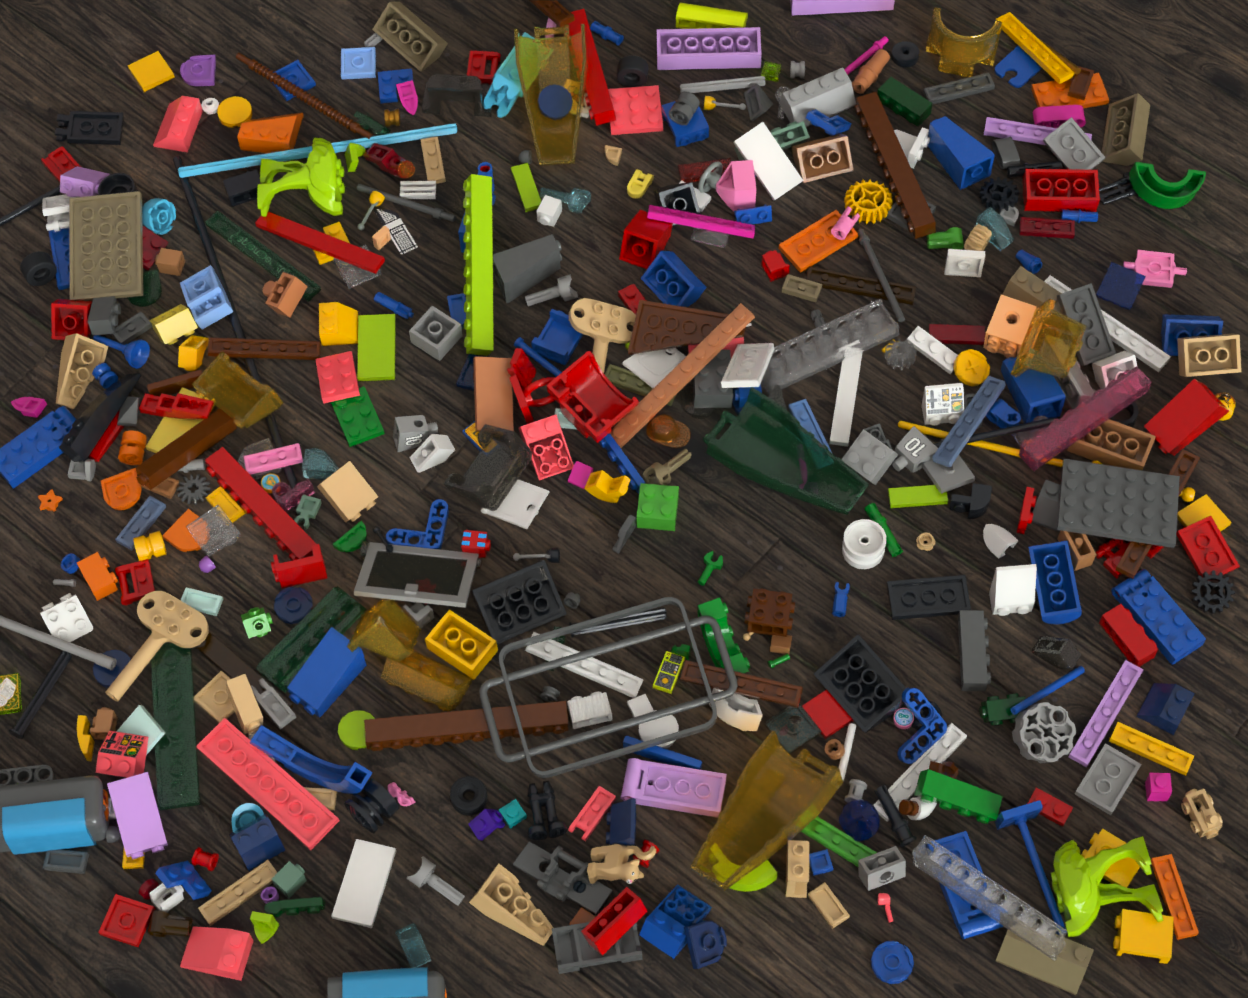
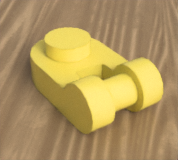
[627,169,654,199]

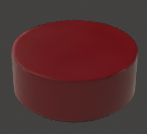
[139,879,160,900]

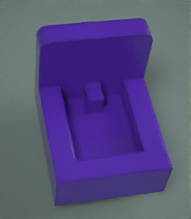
[468,809,506,841]

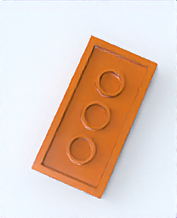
[1031,73,1109,108]
[779,210,858,273]

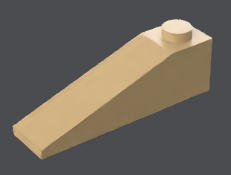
[56,333,109,410]
[469,864,553,946]

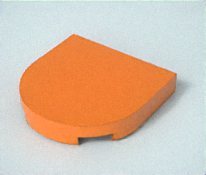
[100,468,141,511]
[162,509,209,552]

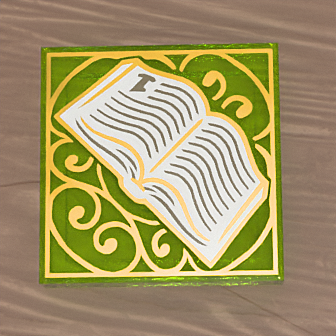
[0,673,22,715]

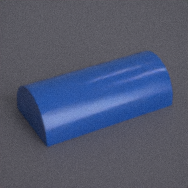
[1028,541,1082,624]

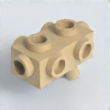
[1181,789,1223,839]

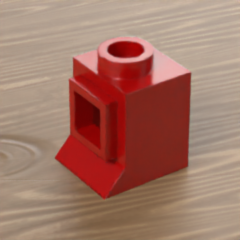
[761,250,790,282]

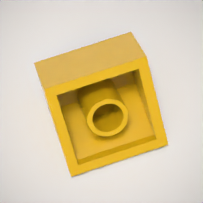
[319,302,358,346]

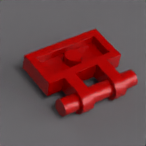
[1095,538,1131,579]

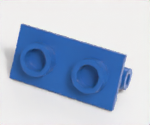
[734,204,772,224]

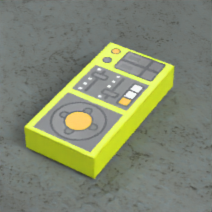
[653,651,685,694]

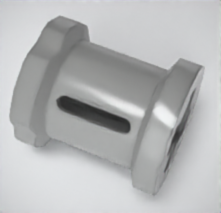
[845,779,867,806]

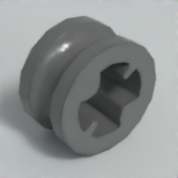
[540,686,560,702]

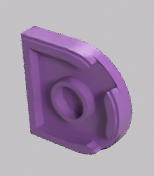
[180,55,216,86]

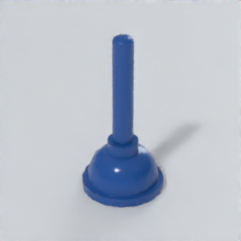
[93,335,150,369]

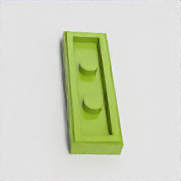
[511,163,541,212]
[888,485,948,508]

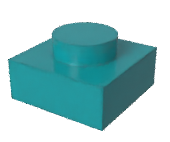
[499,799,527,828]

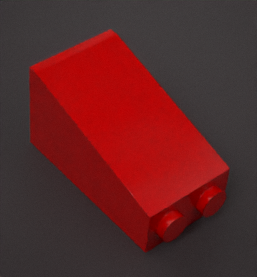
[1144,378,1229,455]

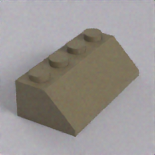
[372,2,448,72]
[1102,93,1150,166]
[1002,266,1068,339]
[996,916,1094,995]

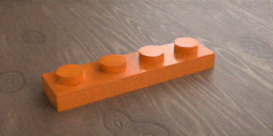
[1151,854,1199,940]

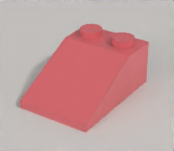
[180,926,253,981]

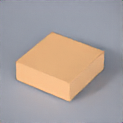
[372,225,391,250]

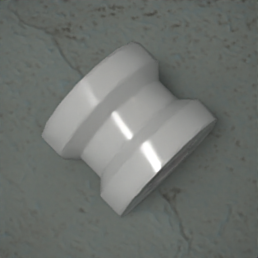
[790,61,805,79]

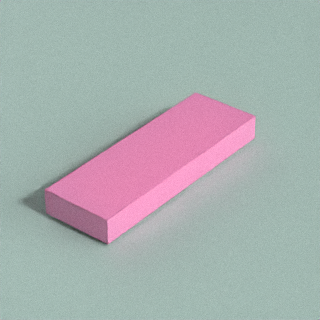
[244,443,303,475]

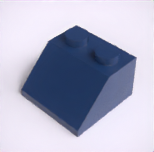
[1136,683,1195,735]
[606,798,636,846]
[229,814,285,871]

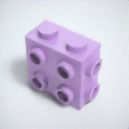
[60,166,110,197]

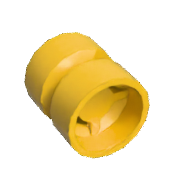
[133,531,167,561]

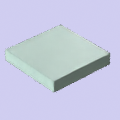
[116,705,166,755]

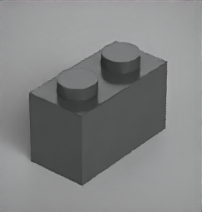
[88,296,121,335]

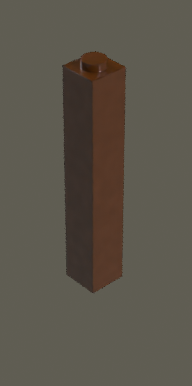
[136,407,237,490]

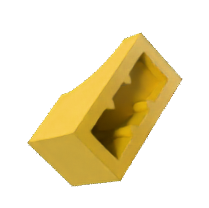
[178,335,209,371]

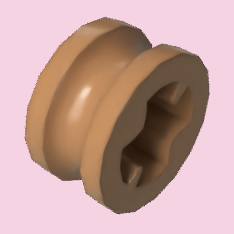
[824,739,845,760]

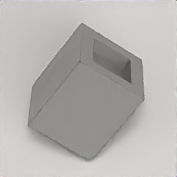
[403,602,434,630]

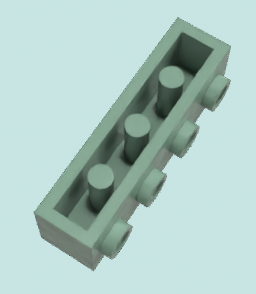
[734,121,810,161]

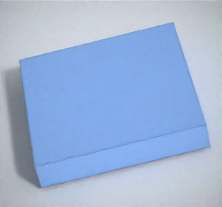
[341,47,376,80]

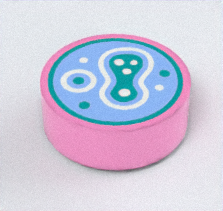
[893,708,914,729]

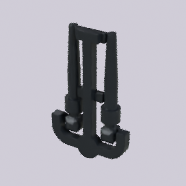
[1099,172,1141,205]

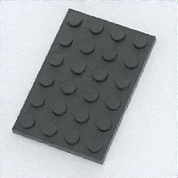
[1057,459,1180,548]

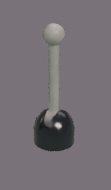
[513,547,560,563]

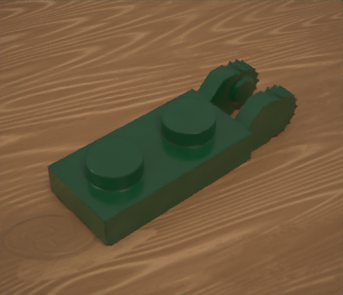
[264,897,325,918]

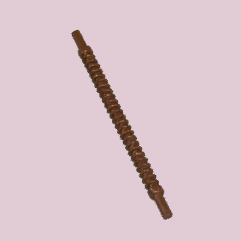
[236,52,373,139]

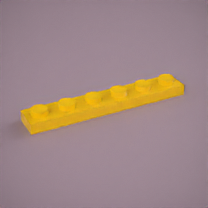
[996,12,1074,84]

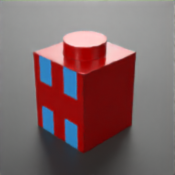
[461,530,491,558]

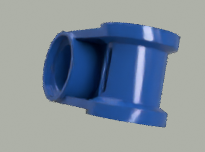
[986,399,1021,434]

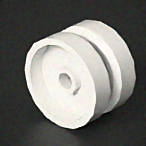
[842,519,886,569]

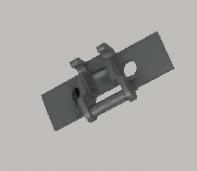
[513,842,612,915]

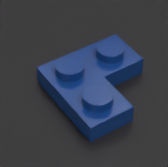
[378,68,413,104]
[806,109,851,136]
[155,861,212,900]

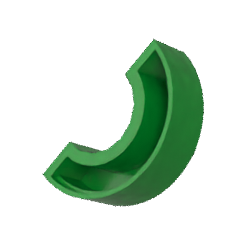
[1129,162,1206,209]
[697,598,750,673]

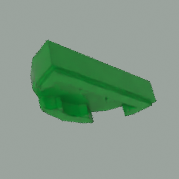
[332,520,367,552]

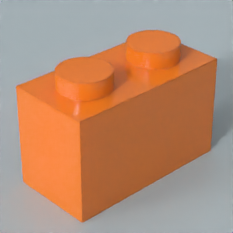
[77,552,118,601]

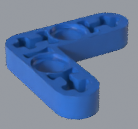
[386,499,449,550]
[897,687,947,764]

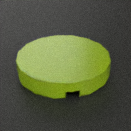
[338,711,375,750]

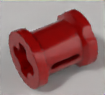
[633,840,659,868]
[191,847,219,872]

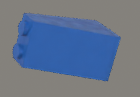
[928,116,995,190]
[1001,351,1066,424]
[287,627,367,718]

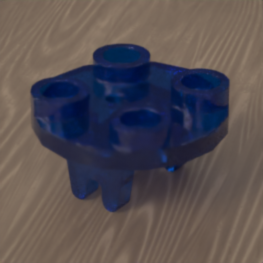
[839,799,880,842]

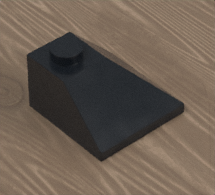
[653,182,701,226]

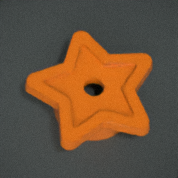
[38,489,63,511]

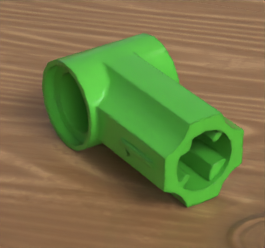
[927,227,964,250]

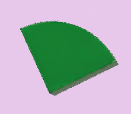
[670,644,691,660]

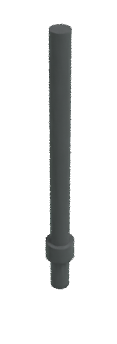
[357,184,456,222]

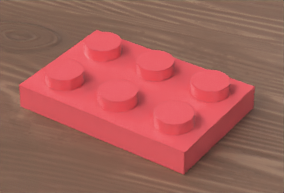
[315,351,360,404]

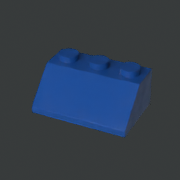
[641,251,707,307]
[1161,314,1223,356]

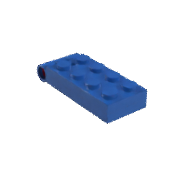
[0,406,77,489]
[1111,569,1206,665]
[926,831,1003,939]

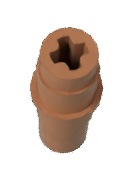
[852,49,890,94]

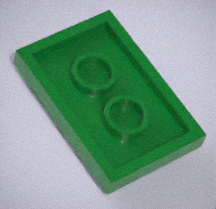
[330,386,385,447]

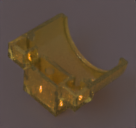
[926,8,1002,77]

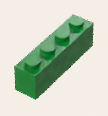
[914,769,1003,824]

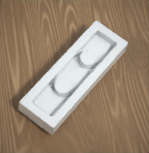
[906,326,957,375]

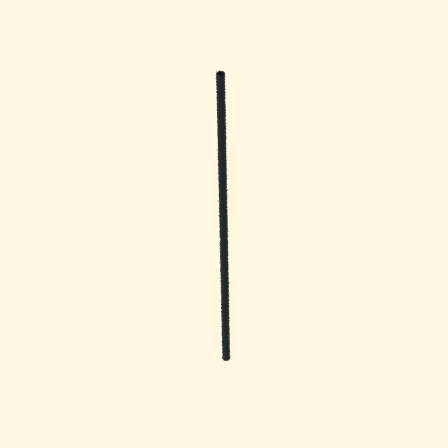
[173,156,300,492]

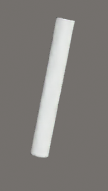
[836,723,856,782]

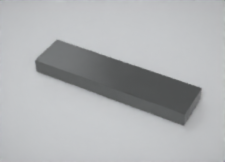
[923,73,995,105]

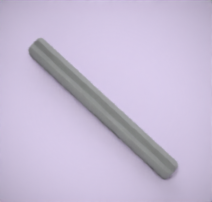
[680,76,766,93]

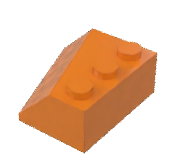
[237,112,304,153]

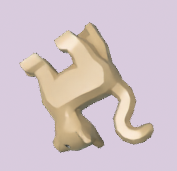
[587,844,656,884]

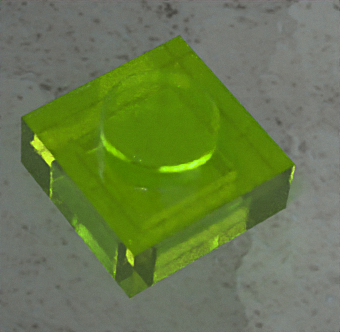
[761,61,782,82]

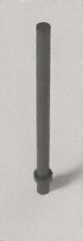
[857,229,905,322]

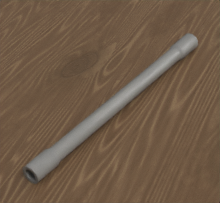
[0,616,117,670]

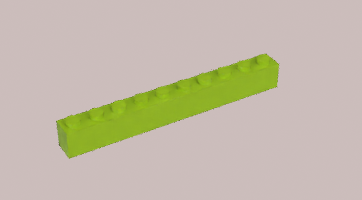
[463,174,494,356]

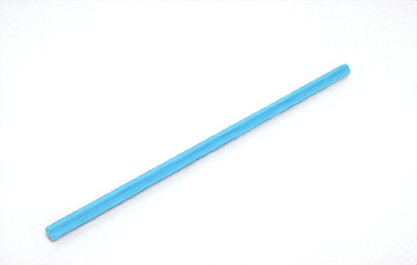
[178,123,457,178]

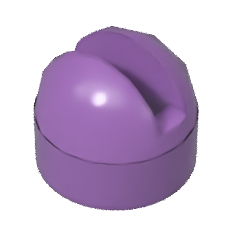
[199,556,216,573]
[261,886,279,904]

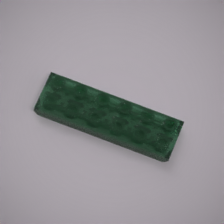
[256,586,367,693]

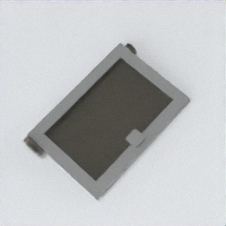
[354,541,482,608]

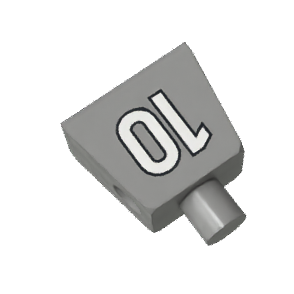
[393,415,438,452]
[892,426,938,473]

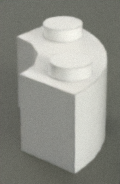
[709,688,762,731]

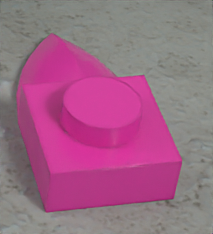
[396,80,418,115]
[11,397,47,418]

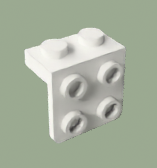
[894,127,930,169]
[40,593,93,642]

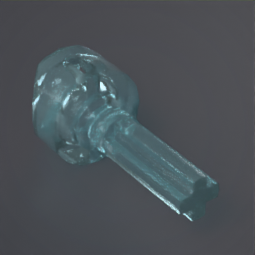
[539,187,591,214]

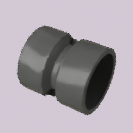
[669,91,700,126]

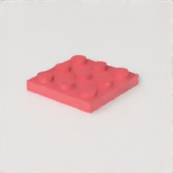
[608,85,663,135]

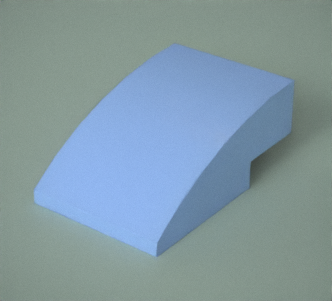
[180,265,233,329]

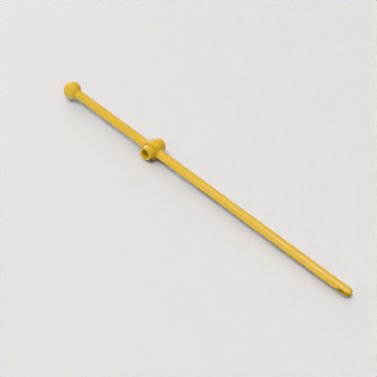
[898,421,1195,502]

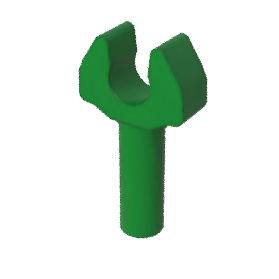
[698,551,723,586]

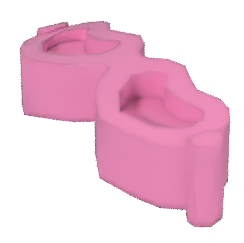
[387,782,416,806]

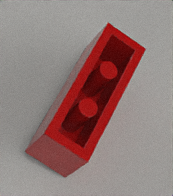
[1099,604,1158,667]
[581,887,647,956]

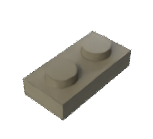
[782,274,822,302]

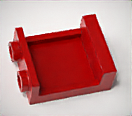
[271,544,328,589]

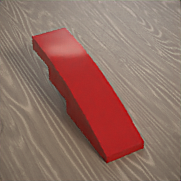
[139,393,214,419]

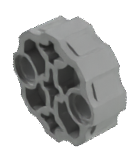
[1012,702,1076,763]

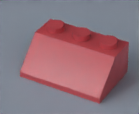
[153,96,203,152]

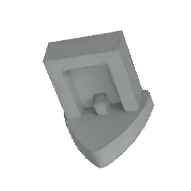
[67,459,96,481]

